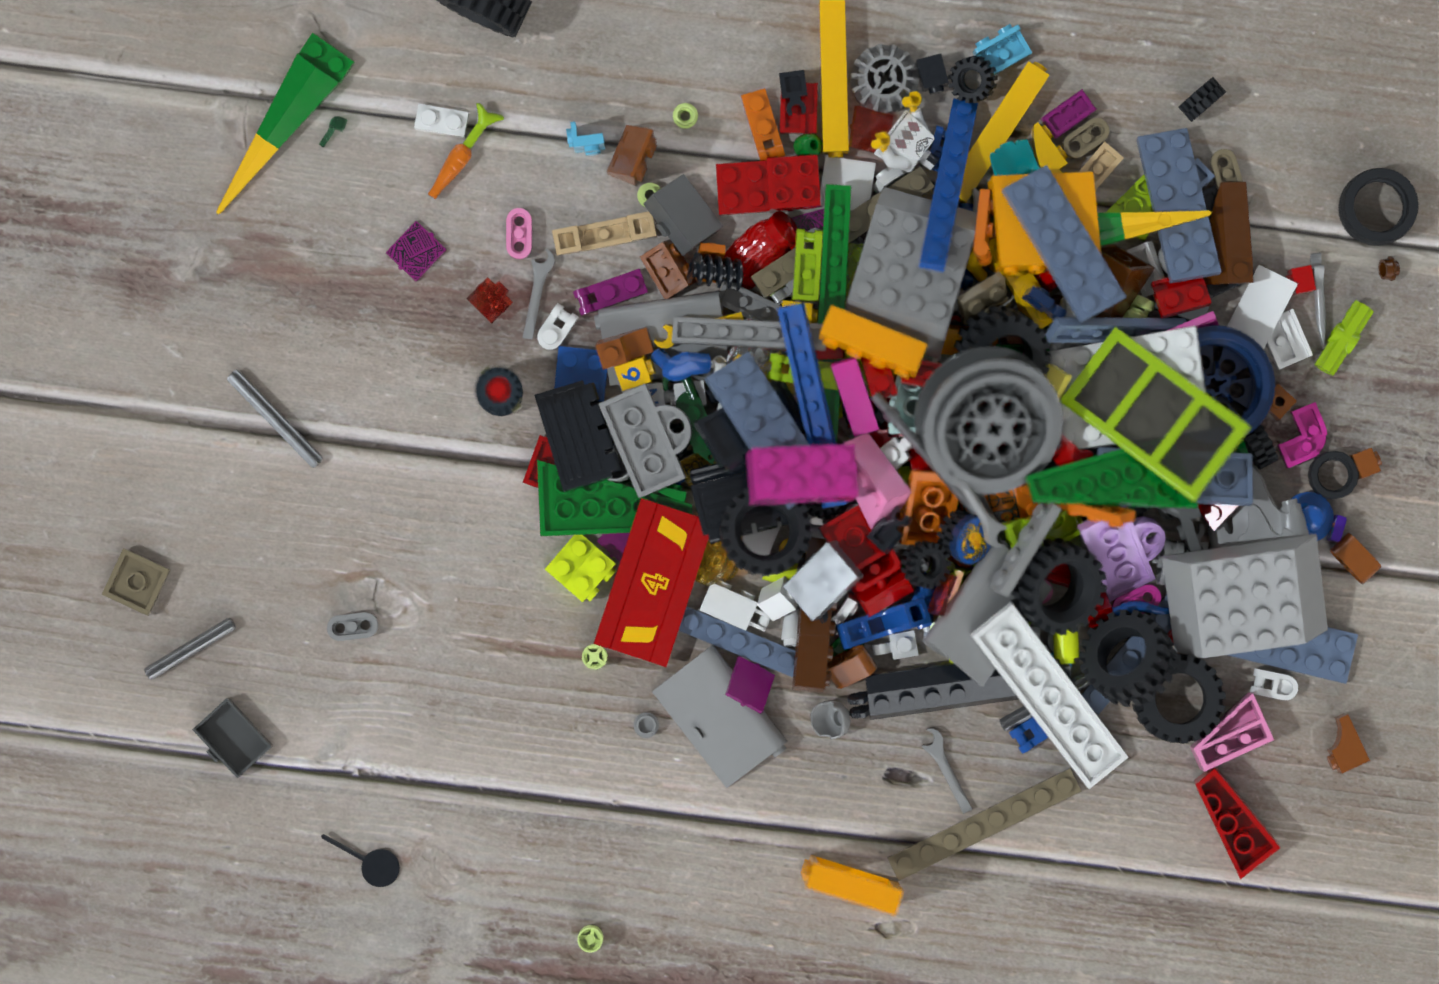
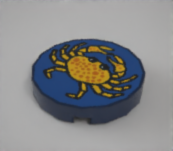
[950,514,991,565]

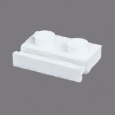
[1267,309,1313,370]

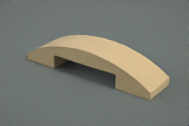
[552,211,657,256]

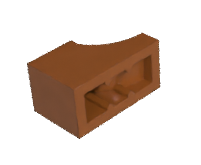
[595,326,655,369]
[1327,713,1370,774]

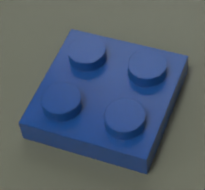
[554,346,607,402]

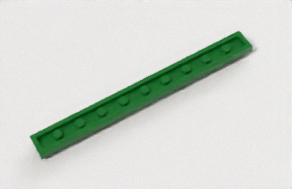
[816,184,851,442]

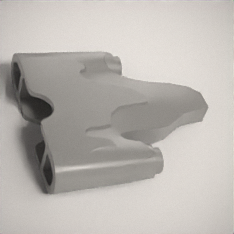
[1207,465,1309,549]

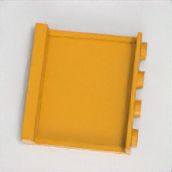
[988,172,1101,275]

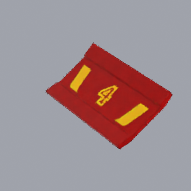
[593,498,709,667]

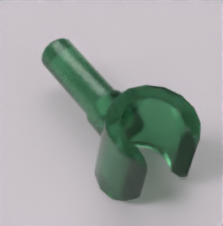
[319,116,347,148]

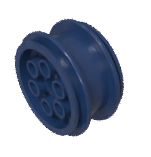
[1183,326,1275,445]

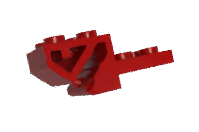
[716,155,821,216]
[818,504,914,618]

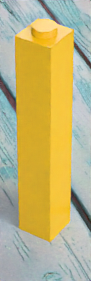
[819,0,849,158]
[959,61,1049,203]

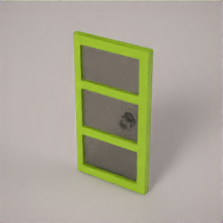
[1060,327,1251,502]

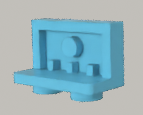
[973,24,1032,75]
[566,121,605,156]

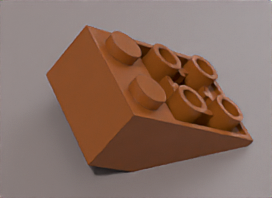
[607,125,657,186]

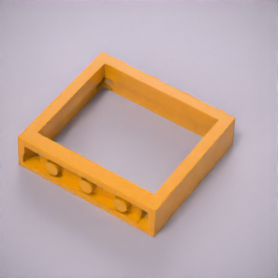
[800,855,903,916]

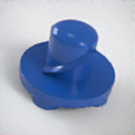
[1289,492,1334,541]

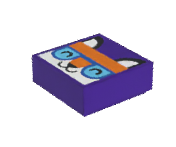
[1326,515,1347,542]

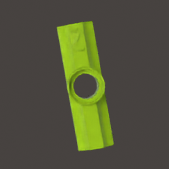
[1314,300,1374,376]

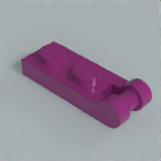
[573,268,648,316]

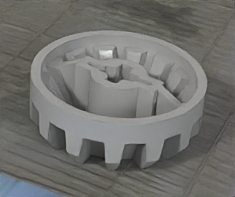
[850,44,919,114]

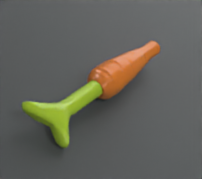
[428,103,504,200]

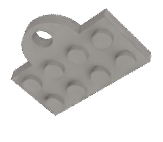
[599,384,692,498]

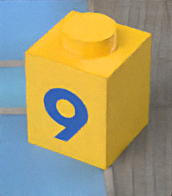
[614,355,656,391]

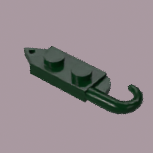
[662,376,714,464]

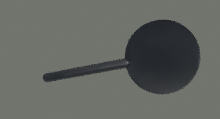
[321,834,400,887]

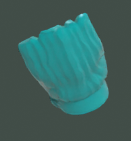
[989,139,1040,176]

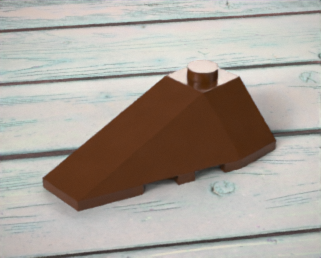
[1203,182,1253,285]

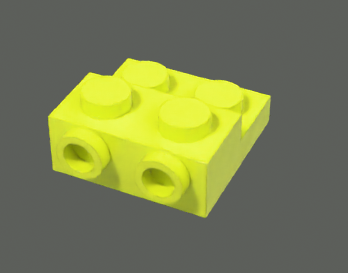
[545,535,616,602]

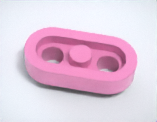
[506,208,532,260]

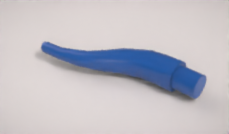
[1112,601,1169,616]

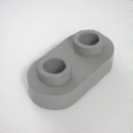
[327,612,379,641]

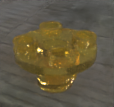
[695,540,739,586]

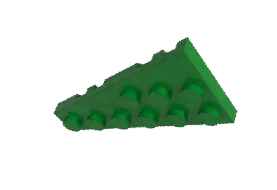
[1025,436,1198,509]
[537,460,693,536]

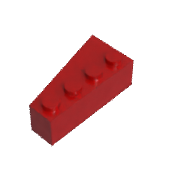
[1194,767,1280,880]

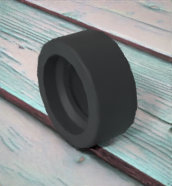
[1308,451,1359,499]

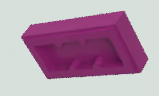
[1040,89,1097,139]

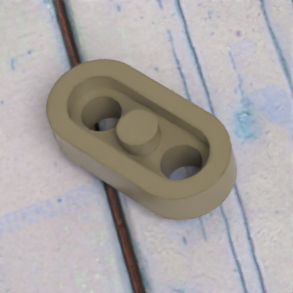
[1062,118,1109,159]
[1210,149,1243,190]

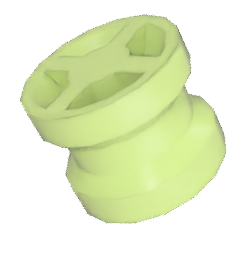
[582,644,608,669]

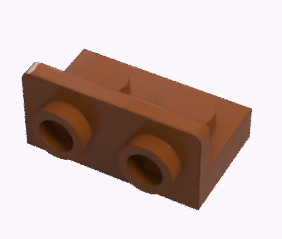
[640,239,697,299]

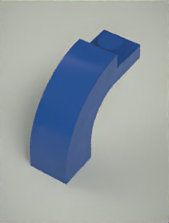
[836,597,932,649]

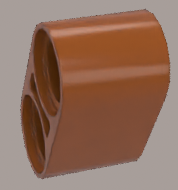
[1329,532,1382,585]
[827,645,877,689]

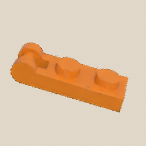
[741,88,785,161]
[973,189,994,266]

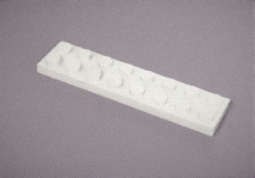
[970,602,1128,789]

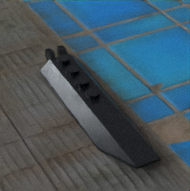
[847,662,1072,720]

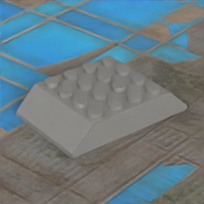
[845,187,977,359]
[1162,534,1328,658]

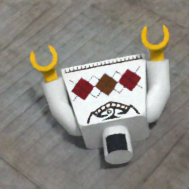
[871,91,940,172]

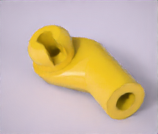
[966,248,987,282]

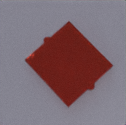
[849,105,894,154]
[928,574,957,617]

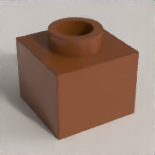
[1268,384,1297,420]
[1349,448,1382,479]

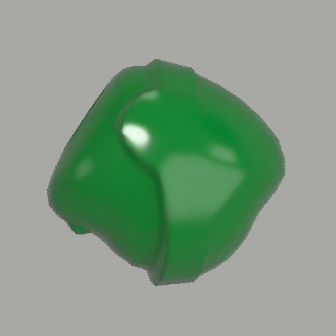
[793,133,823,156]

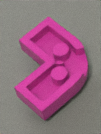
[1277,402,1327,468]

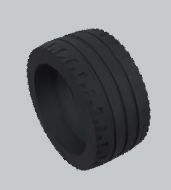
[1338,168,1419,246]

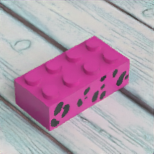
[747,444,858,505]

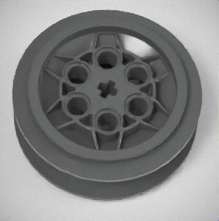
[914,346,1063,494]

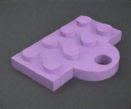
[1077,506,1165,602]

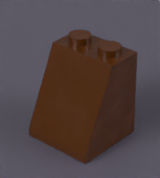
[1093,244,1155,318]

